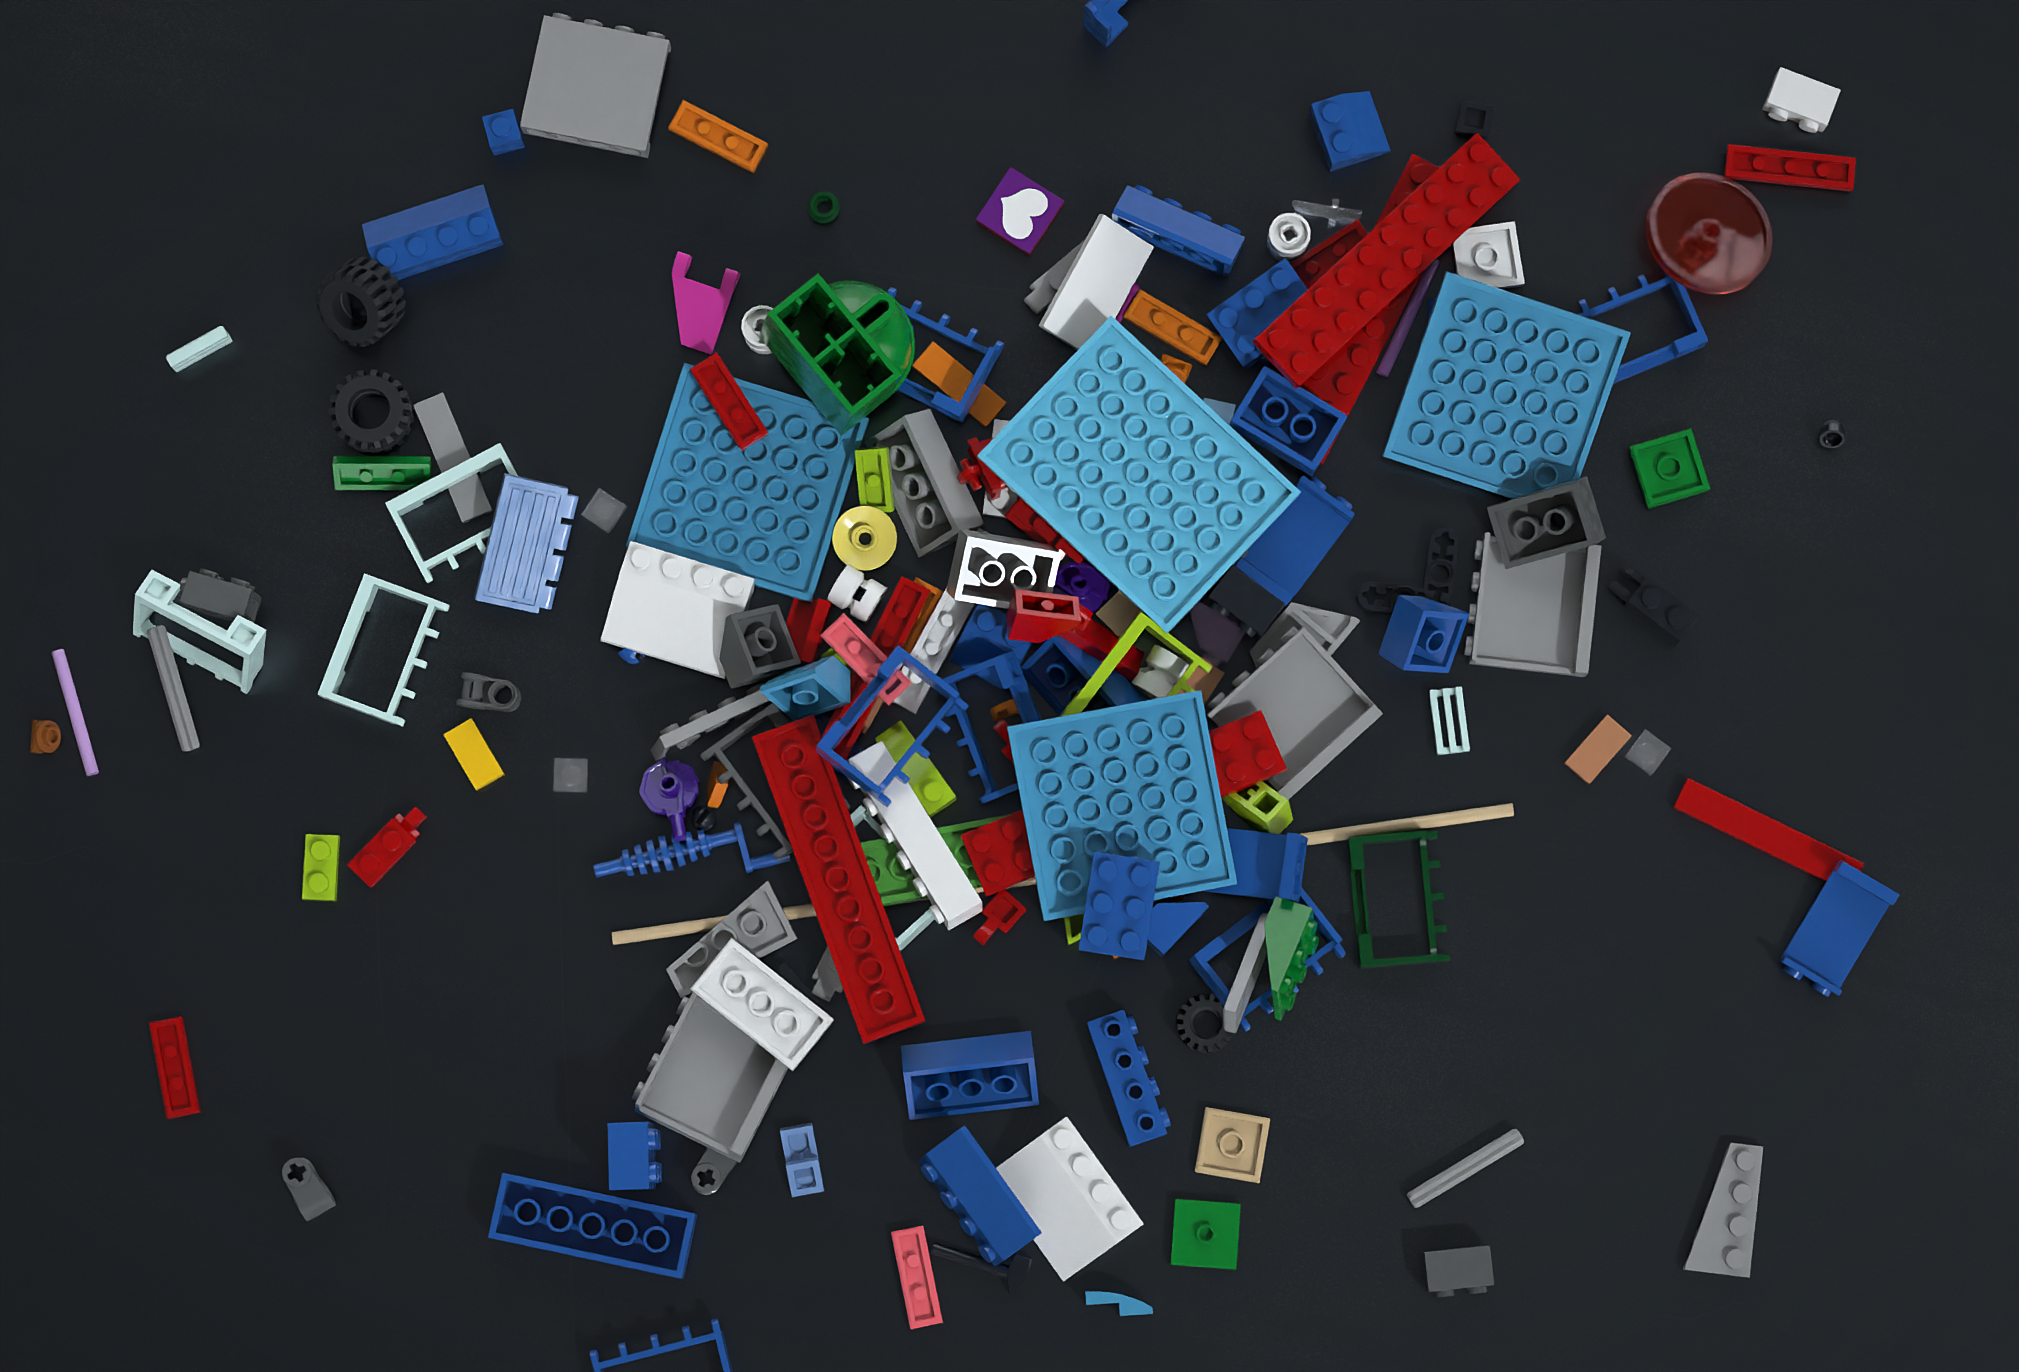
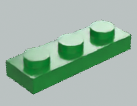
[332,456,432,490]

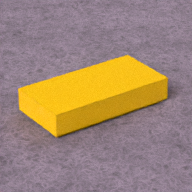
[443,718,505,791]

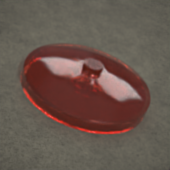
[1646,173,1773,294]

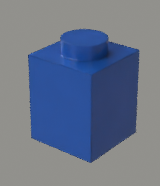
[482,109,525,156]

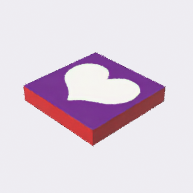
[976,167,1064,256]

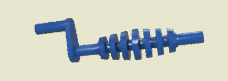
[593,820,791,878]

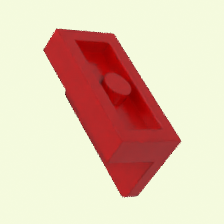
[786,598,832,665]

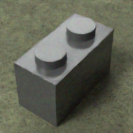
[1422,1245,1494,1298]

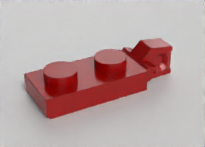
[1004,497,1084,564]
[347,807,427,888]

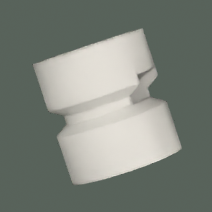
[1267,213,1311,262]
[741,305,773,354]
[827,565,887,624]
[1131,645,1189,699]

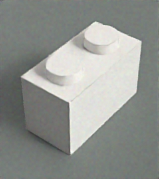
[1762,67,1841,133]

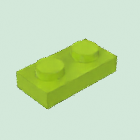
[854,446,895,512]
[302,834,340,901]

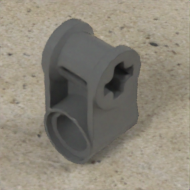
[456,672,522,712]
[691,1147,737,1195]
[282,1158,336,1222]

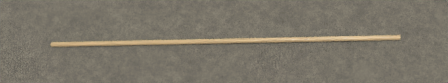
[612,803,1514,945]

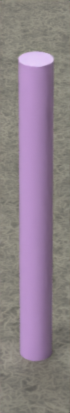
[51,649,99,776]

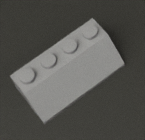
[865,409,985,557]

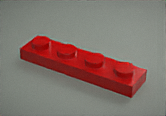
[1724,144,1856,192]

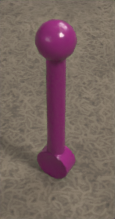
[1115,283,1140,323]

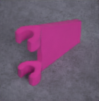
[672,251,741,355]

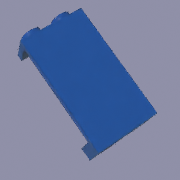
[1235,476,1355,610]
[1204,828,1308,903]
[1779,860,1900,997]

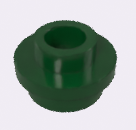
[807,191,840,223]

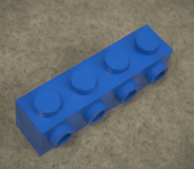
[1086,1009,1171,1147]

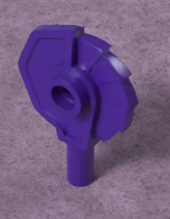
[1052,562,1110,612]
[639,758,700,841]

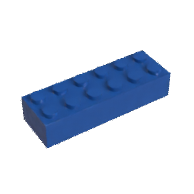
[488,1173,698,1279]

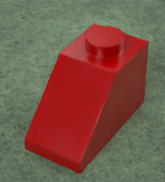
[1006,589,1081,643]

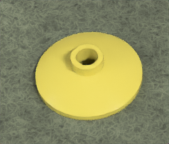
[832,506,897,571]

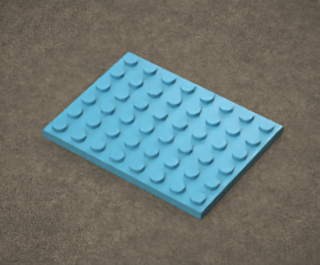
[977,316,1301,633]

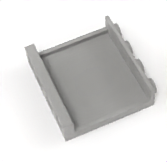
[520,13,671,158]
[1464,532,1601,677]
[1207,626,1383,800]
[632,992,788,1163]

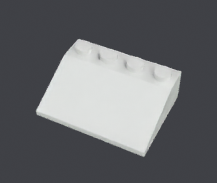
[601,541,754,679]
[996,1117,1144,1282]

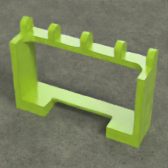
[1059,612,1212,717]

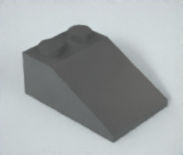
[1487,476,1606,569]

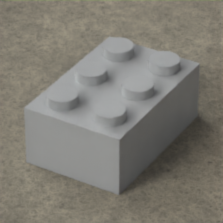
[946,529,1061,609]

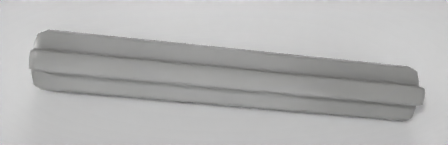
[147,625,200,751]
[1407,1129,1524,1208]

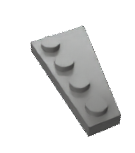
[650,683,772,762]
[666,881,798,998]
[1683,1143,1763,1278]

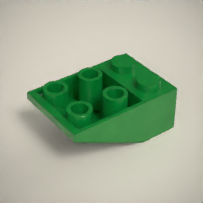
[1264,897,1319,1021]

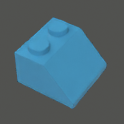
[760,656,851,721]

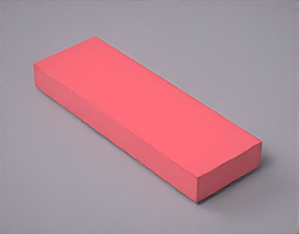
[820,613,912,706]
[891,1226,943,1329]

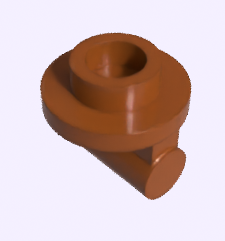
[30,720,61,754]

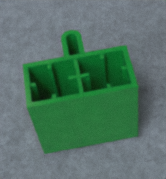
[759,273,915,436]

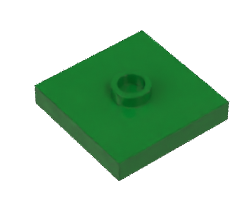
[1628,428,1710,509]
[1170,1199,1241,1270]

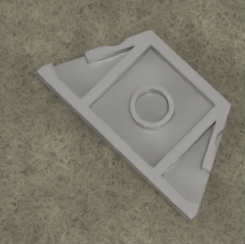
[1249,602,1360,668]

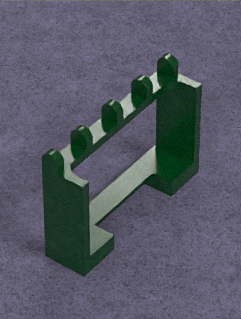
[1347,831,1450,969]

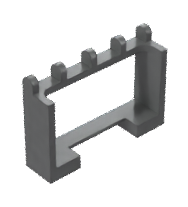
[700,703,851,860]

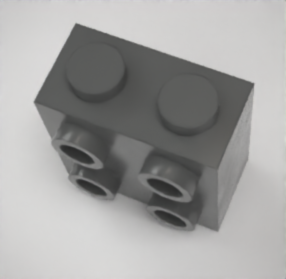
[178,568,262,623]

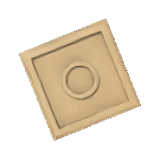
[1195,1107,1270,1183]

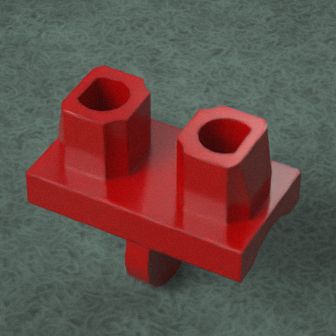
[957,437,1008,501]

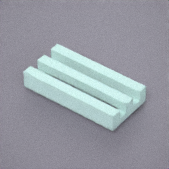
[166,326,233,372]
[1429,686,1470,755]

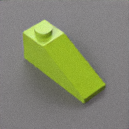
[875,720,957,818]
[1222,781,1293,834]

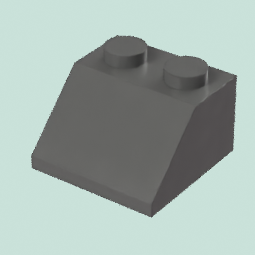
[719,604,801,689]

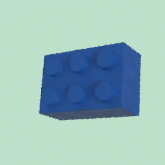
[1206,258,1308,370]
[1230,366,1348,477]
[1079,851,1160,960]
[607,1122,662,1191]

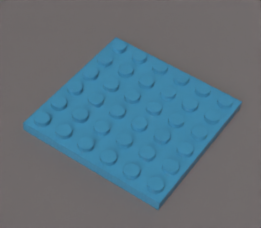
[1382,271,1631,499]
[626,363,869,603]
[1007,690,1237,921]

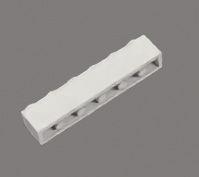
[847,741,982,931]

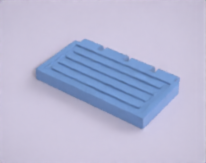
[474,473,579,613]

